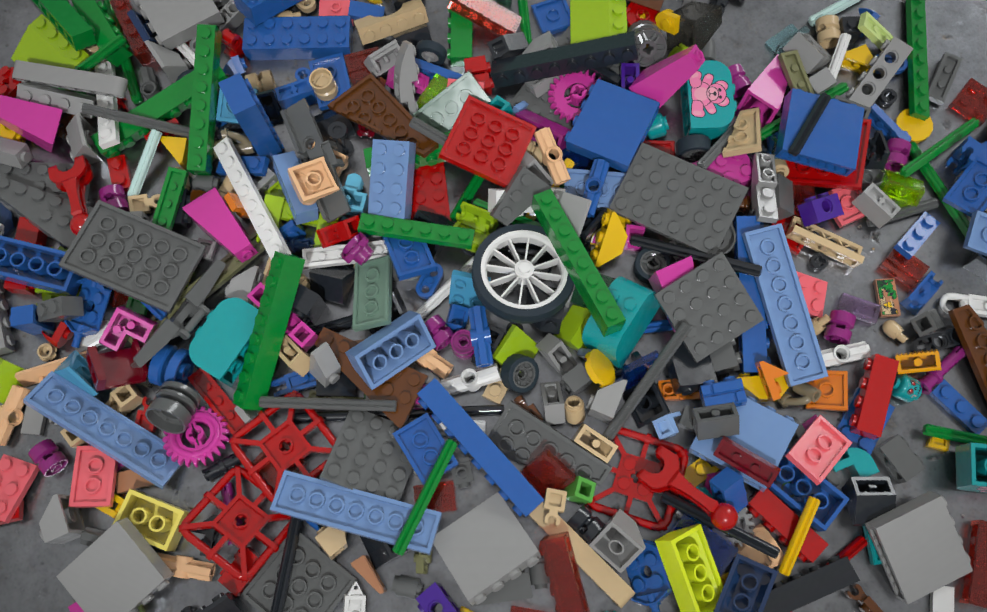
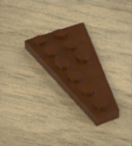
[328,73,439,158]
[948,304,987,402]
[315,327,428,429]

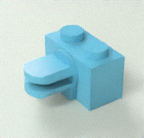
[343,173,369,218]

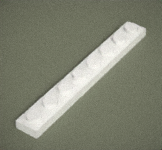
[213,137,292,259]

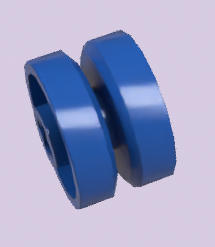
[148,343,195,386]

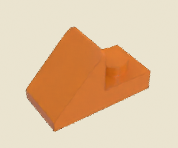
[755,361,789,401]

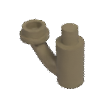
[221,127,255,156]
[778,383,821,408]

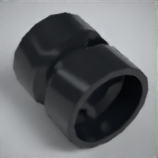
[567,504,605,544]

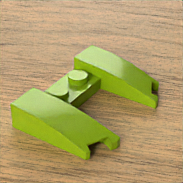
[256,194,340,248]

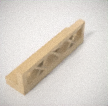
[785,216,865,268]

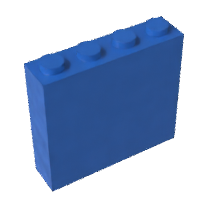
[564,79,660,173]
[775,88,865,177]

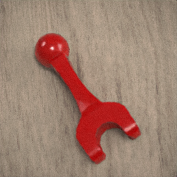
[48,155,93,235]
[636,446,738,530]

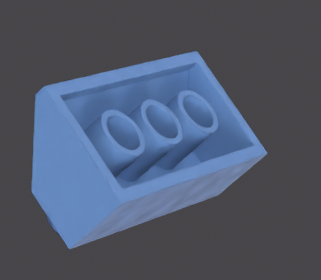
[345,310,436,390]

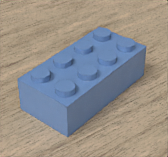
[368,139,416,219]

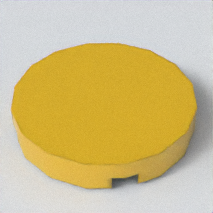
[894,109,933,143]
[585,349,615,388]

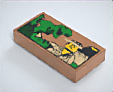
[873,278,901,318]

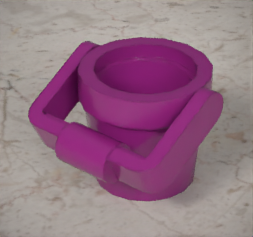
[340,231,374,266]

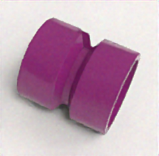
[728,63,752,98]
[884,138,912,173]
[99,184,130,212]
[824,310,857,345]
[425,314,454,351]
[451,330,474,360]
[28,439,68,477]

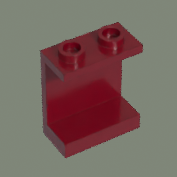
[86,339,149,391]

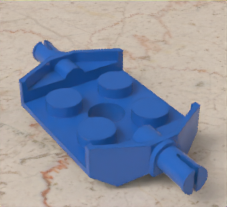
[64,278,112,348]
[626,540,672,612]

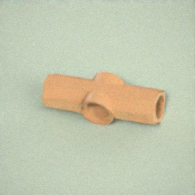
[534,127,571,186]
[415,349,454,379]
[0,385,31,446]
[156,552,216,581]

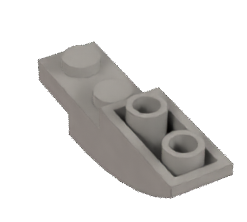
[394,40,419,115]
[751,152,779,224]

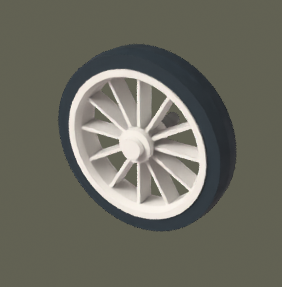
[471,224,574,324]

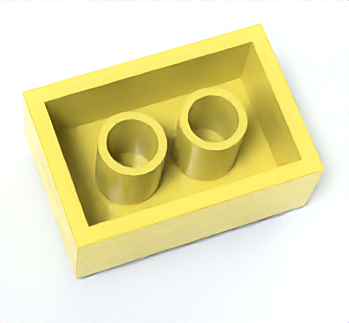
[112,489,190,551]

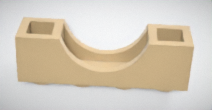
[354,0,429,45]
[60,384,144,449]
[315,526,348,560]

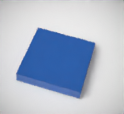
[531,0,570,35]

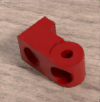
[221,28,245,59]

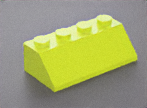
[655,524,724,612]

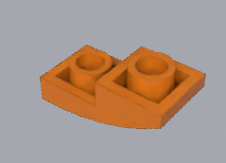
[224,192,250,219]
[658,380,701,401]

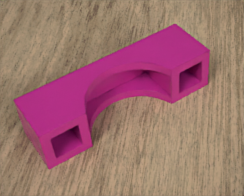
[247,282,318,352]

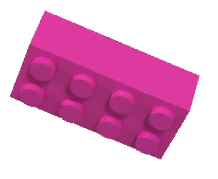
[692,152,753,187]

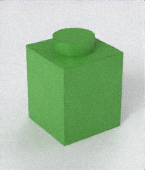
[564,476,596,505]

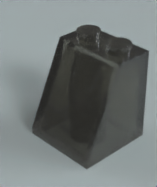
[667,1,722,51]

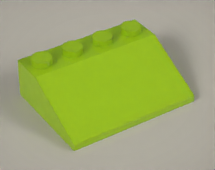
[570,0,627,44]
[11,14,95,91]

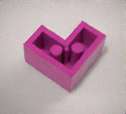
[98,306,159,351]

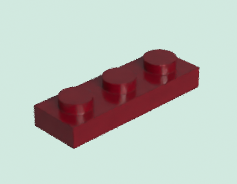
[713,436,781,488]

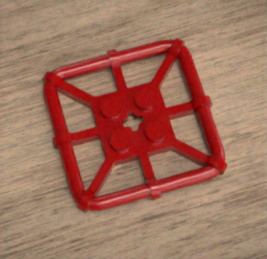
[229,390,337,502]
[585,427,689,532]
[178,465,291,582]

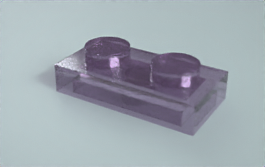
[837,293,881,325]

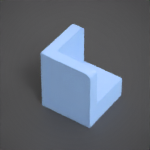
[652,411,681,440]

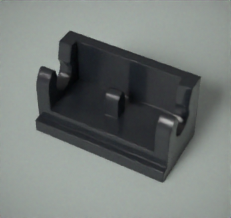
[865,130,890,170]

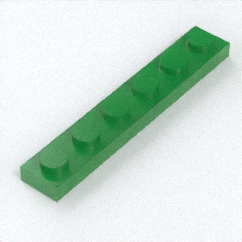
[357,213,475,250]

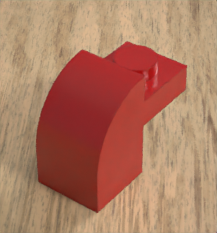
[316,215,360,248]

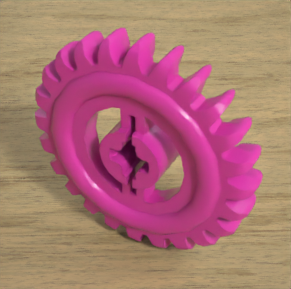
[548,70,601,123]
[162,406,230,468]

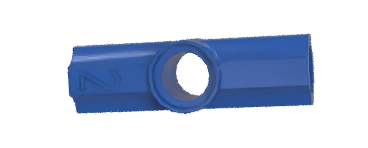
[583,159,610,218]
[468,305,493,368]

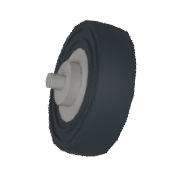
[415,40,447,65]

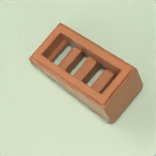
[350,555,387,594]

